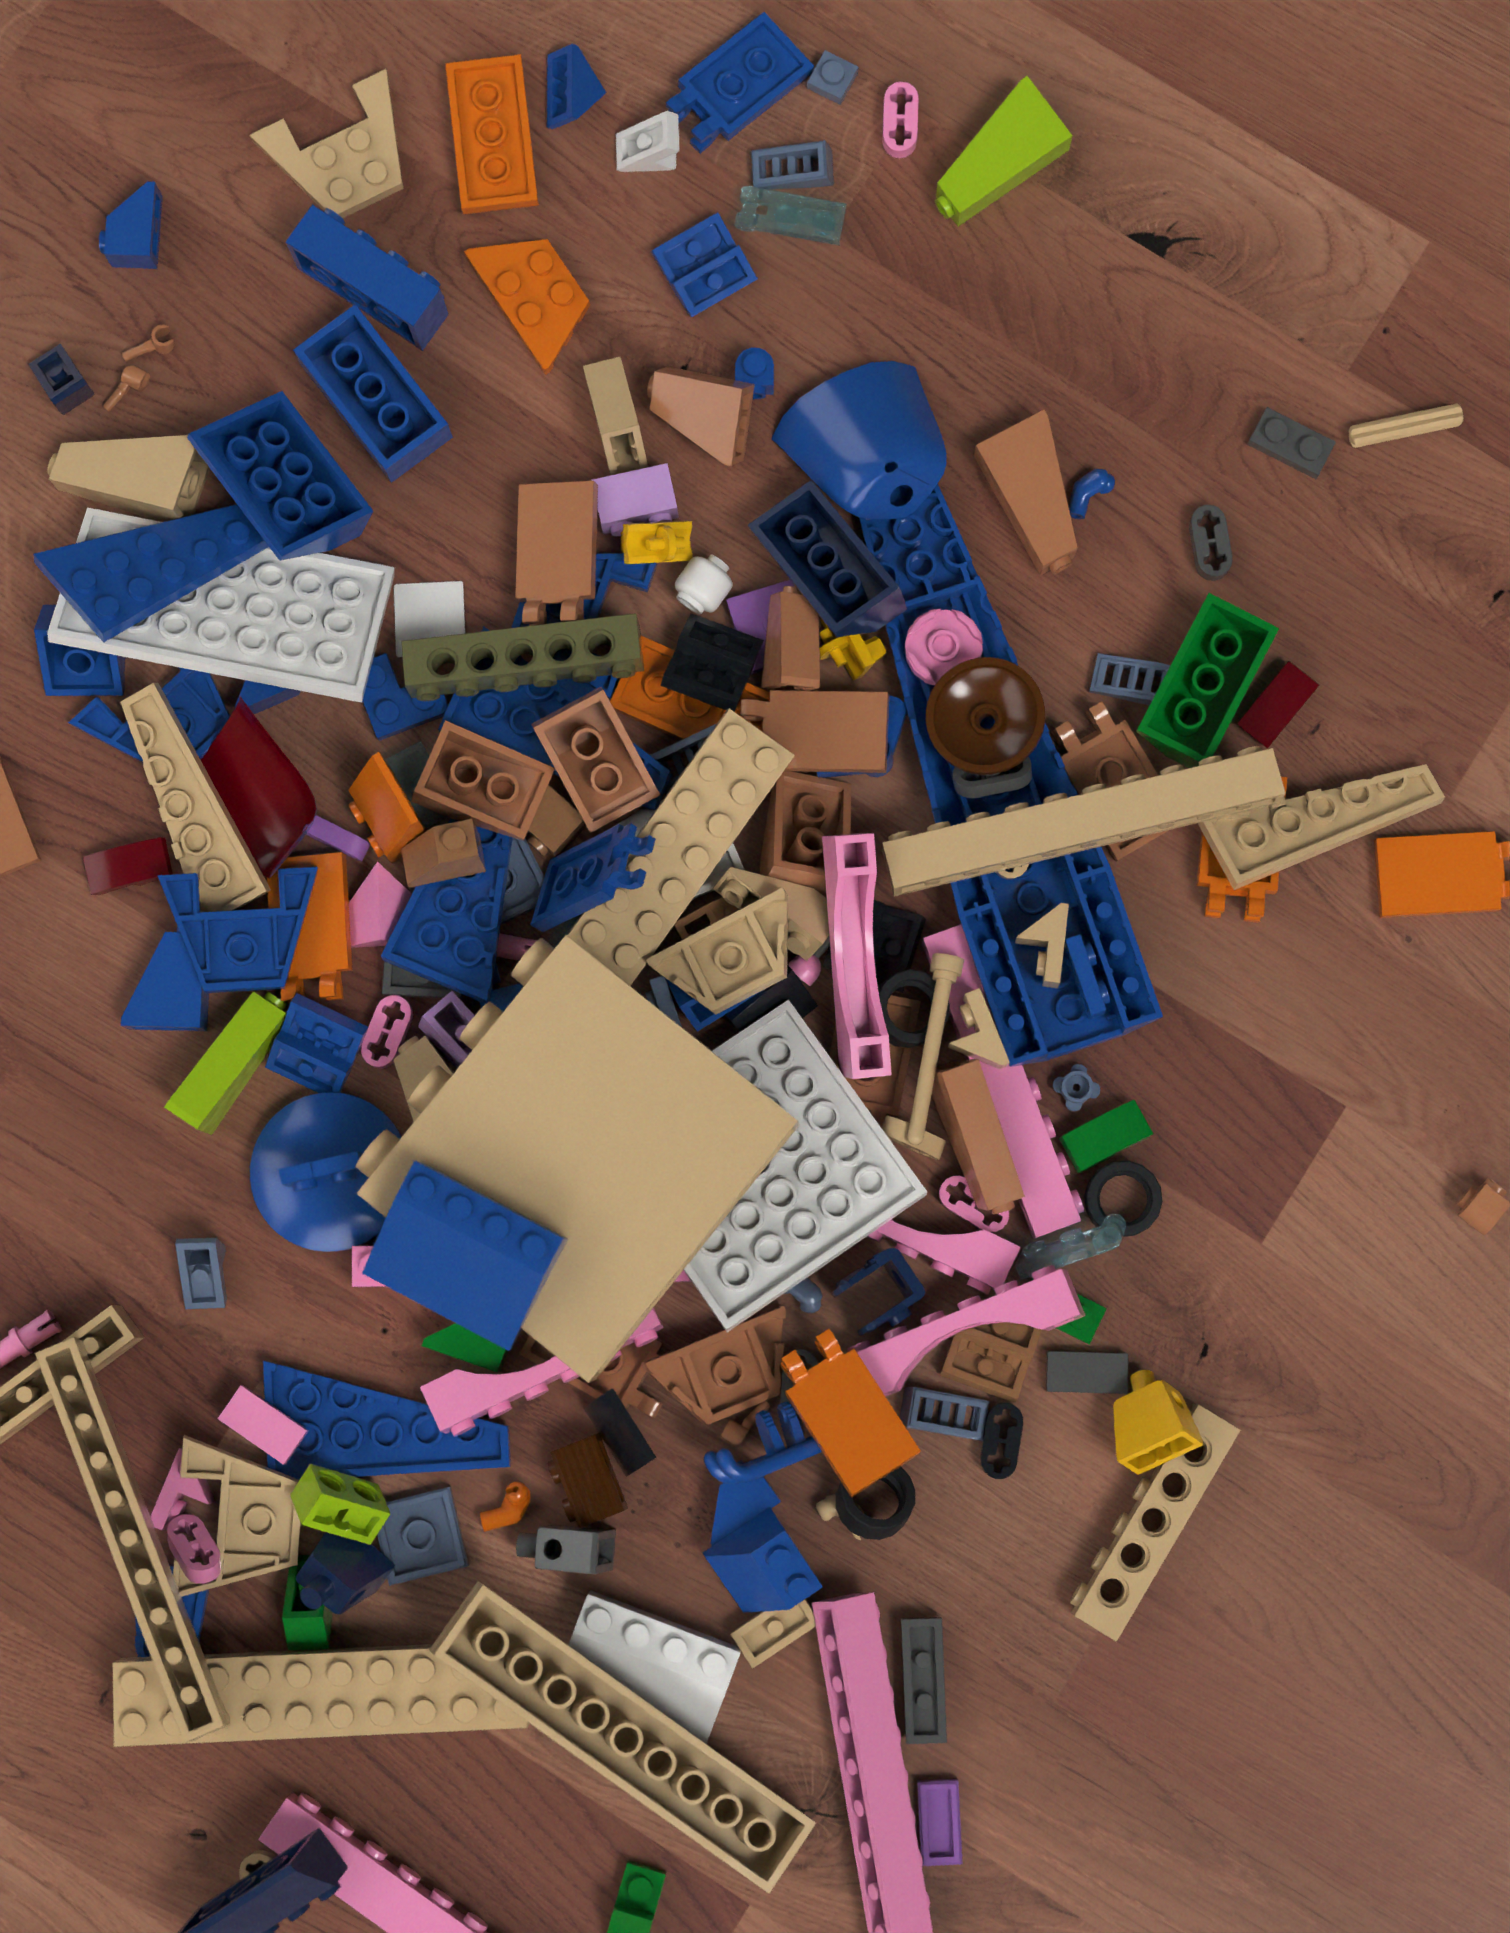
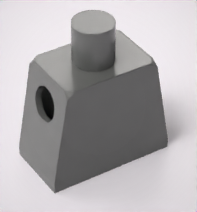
[516,1525,616,1574]

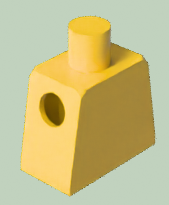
[1113,1370,1204,1475]

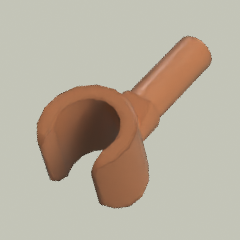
[122,325,175,361]
[102,366,151,412]
[720,1401,771,1446]

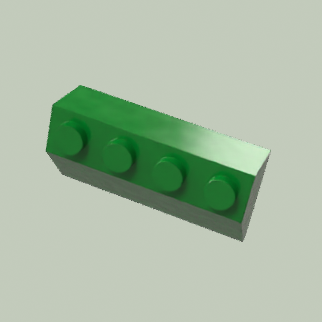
[1136,593,1279,768]

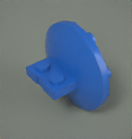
[250,1092,402,1252]

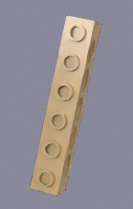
[1070,1404,1241,1642]

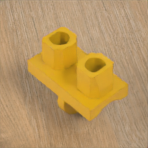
[621,521,693,564]
[819,619,886,681]

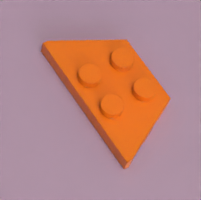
[464,239,590,375]

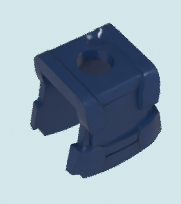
[832,1248,925,1336]

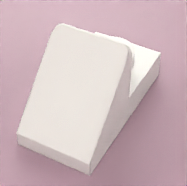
[616,111,679,172]

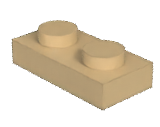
[730,1599,816,1669]

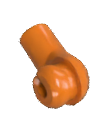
[480,1481,531,1532]

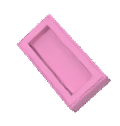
[218,1385,309,1465]

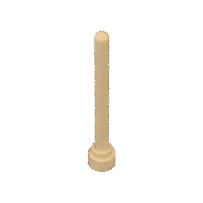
[907,953,964,1145]

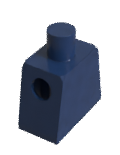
[296,1532,396,1615]

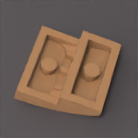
[940,1294,1042,1403]

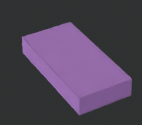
[917,1779,962,1866]

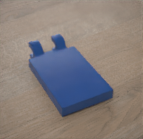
[666,12,814,154]
[530,823,656,932]

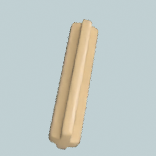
[1348,404,1464,448]

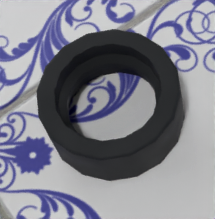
[878,969,950,1048]
[1084,1160,1163,1237]
[835,1466,915,1540]

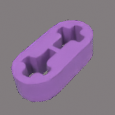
[303,815,370,862]

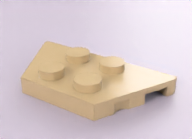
[646,887,788,1015]

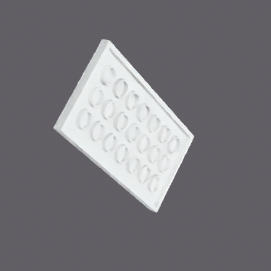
[47,507,395,703]

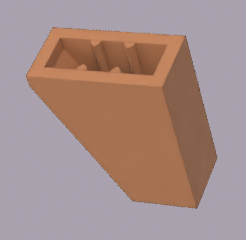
[647,366,755,466]
[761,586,820,691]

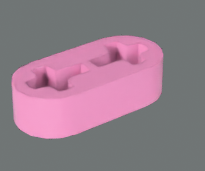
[882,82,919,158]
[361,995,414,1069]
[939,1176,1009,1233]
[167,1514,221,1584]

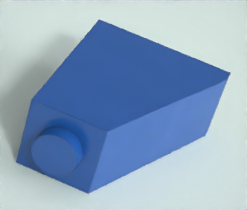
[121,926,209,1032]

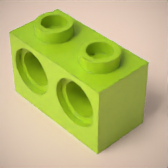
[290,1464,391,1545]

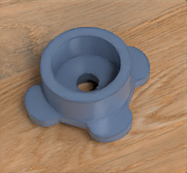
[1053,1064,1100,1111]

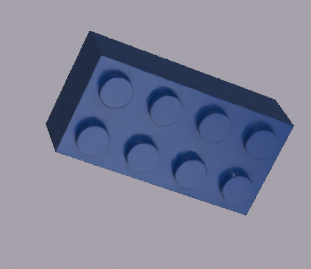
[286,204,449,351]
[293,304,453,483]

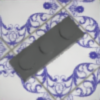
[901,1617,947,1744]

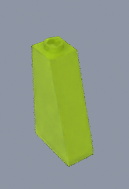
[935,76,1073,227]
[164,991,287,1135]

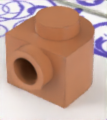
[1456,1178,1510,1236]

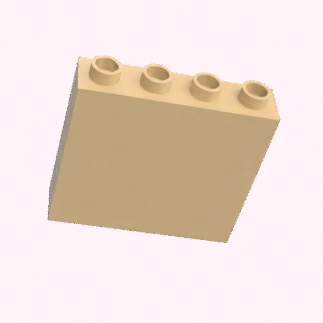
[356,935,800,1383]

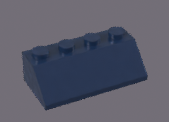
[748,480,907,637]
[178,1828,348,1933]

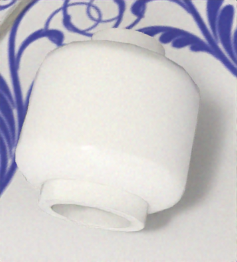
[675,555,733,615]

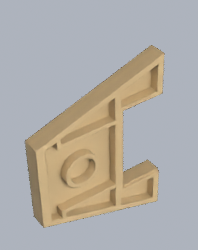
[249,69,404,218]
[173,1435,300,1597]

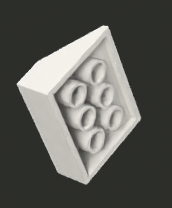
[568,1590,741,1744]

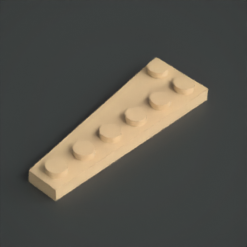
[121,683,271,912]
[1198,764,1445,890]

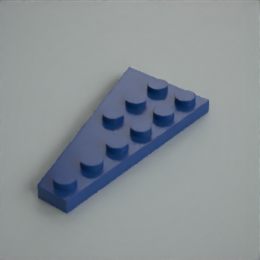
[438,626,671,810]
[263,1361,511,1480]

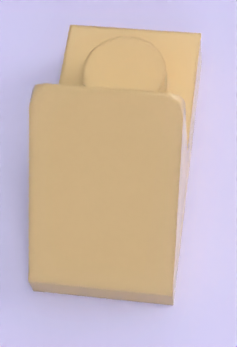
[1015,903,1069,988]
[948,988,1010,1069]

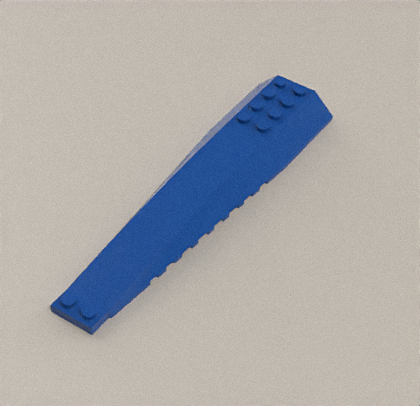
[859,461,1163,1067]

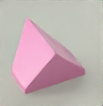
[349,861,412,948]

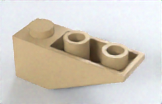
[713,867,829,961]

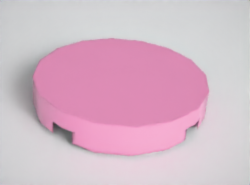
[904,609,983,685]

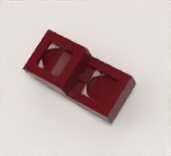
[1237,660,1320,749]
[83,837,173,895]

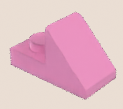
[150,1448,215,1530]

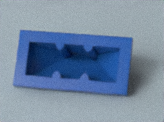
[547,44,606,130]

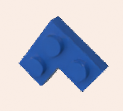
[363,653,448,741]

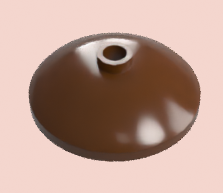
[926,657,1045,775]

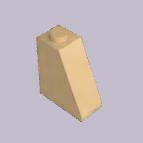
[583,357,648,475]

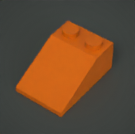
[348,752,427,863]

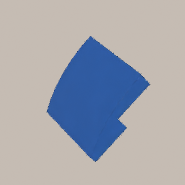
[651,212,758,318]
[265,993,368,1093]

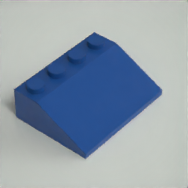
[187,391,374,561]
[362,1160,568,1351]

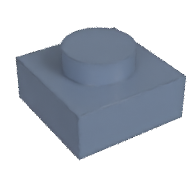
[807,50,859,105]

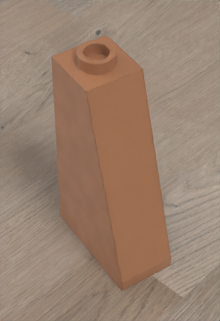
[974,409,1078,575]
[931,1059,1025,1214]

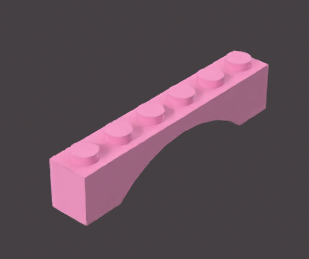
[822,833,892,1079]
[867,1220,1021,1295]
[847,1265,1086,1396]
[420,1308,664,1436]

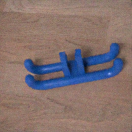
[704,1401,822,1484]

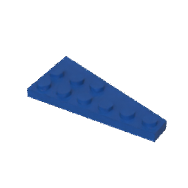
[33,504,269,643]
[381,818,513,1004]

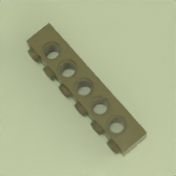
[401,613,644,701]

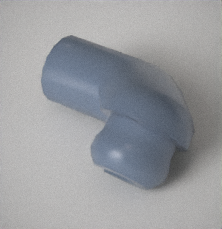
[784,1278,822,1313]

